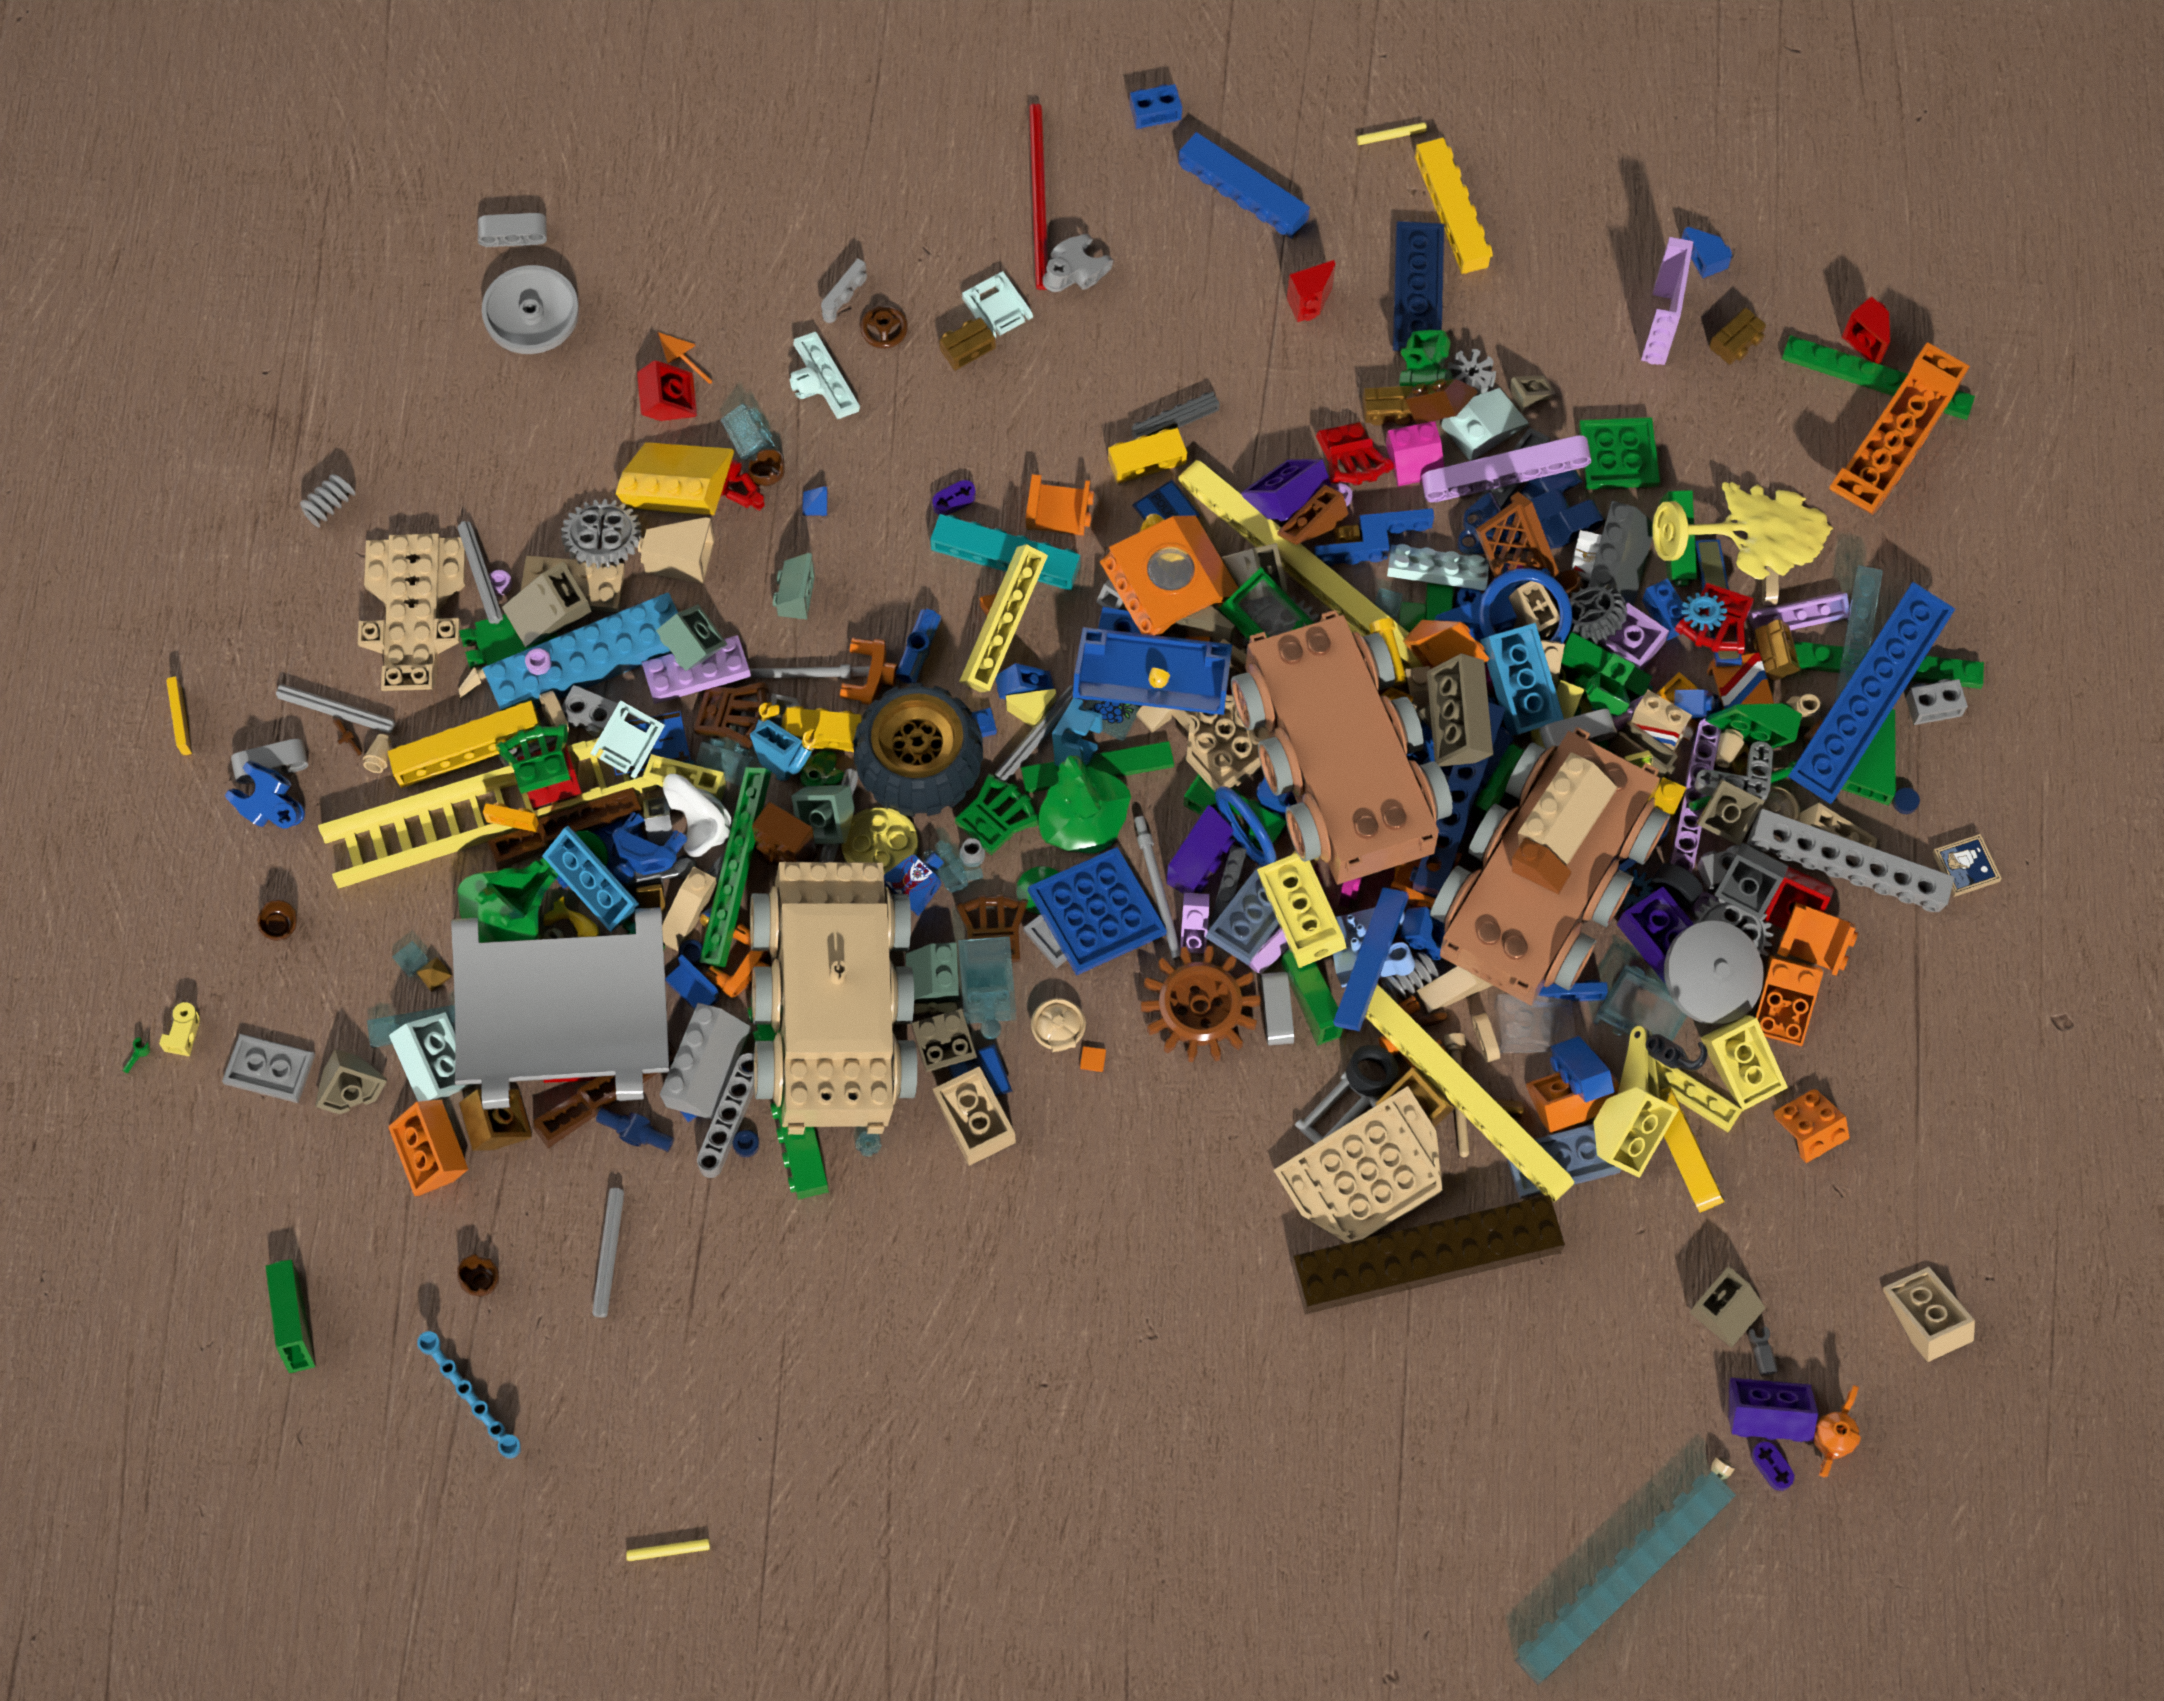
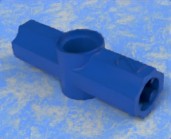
[896,609,941,684]

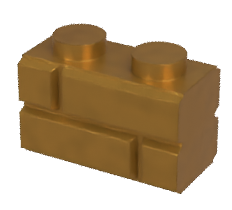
[1709,308,1766,365]
[939,318,996,371]
[1363,386,1414,426]
[1753,619,1800,680]

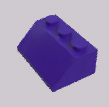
[1241,459,1332,521]
[1167,805,1235,894]
[1617,887,1694,984]
[1729,1378,1818,1442]

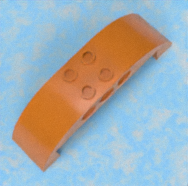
[1829,342,1970,515]

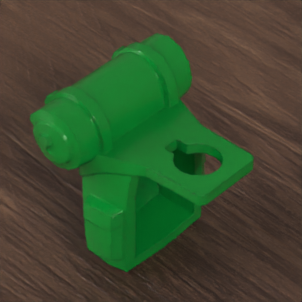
[1399,330,1453,387]
[1573,653,1635,716]

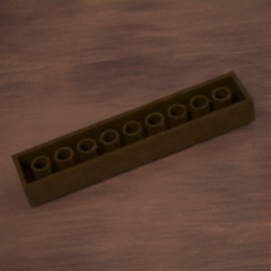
[1291,1195,1565,1314]

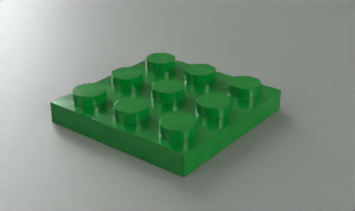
[1579,417,1660,490]

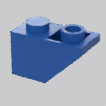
[1674,690,1722,719]

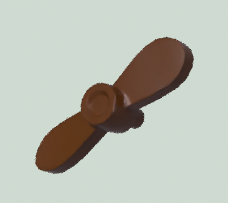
[333,718,362,756]

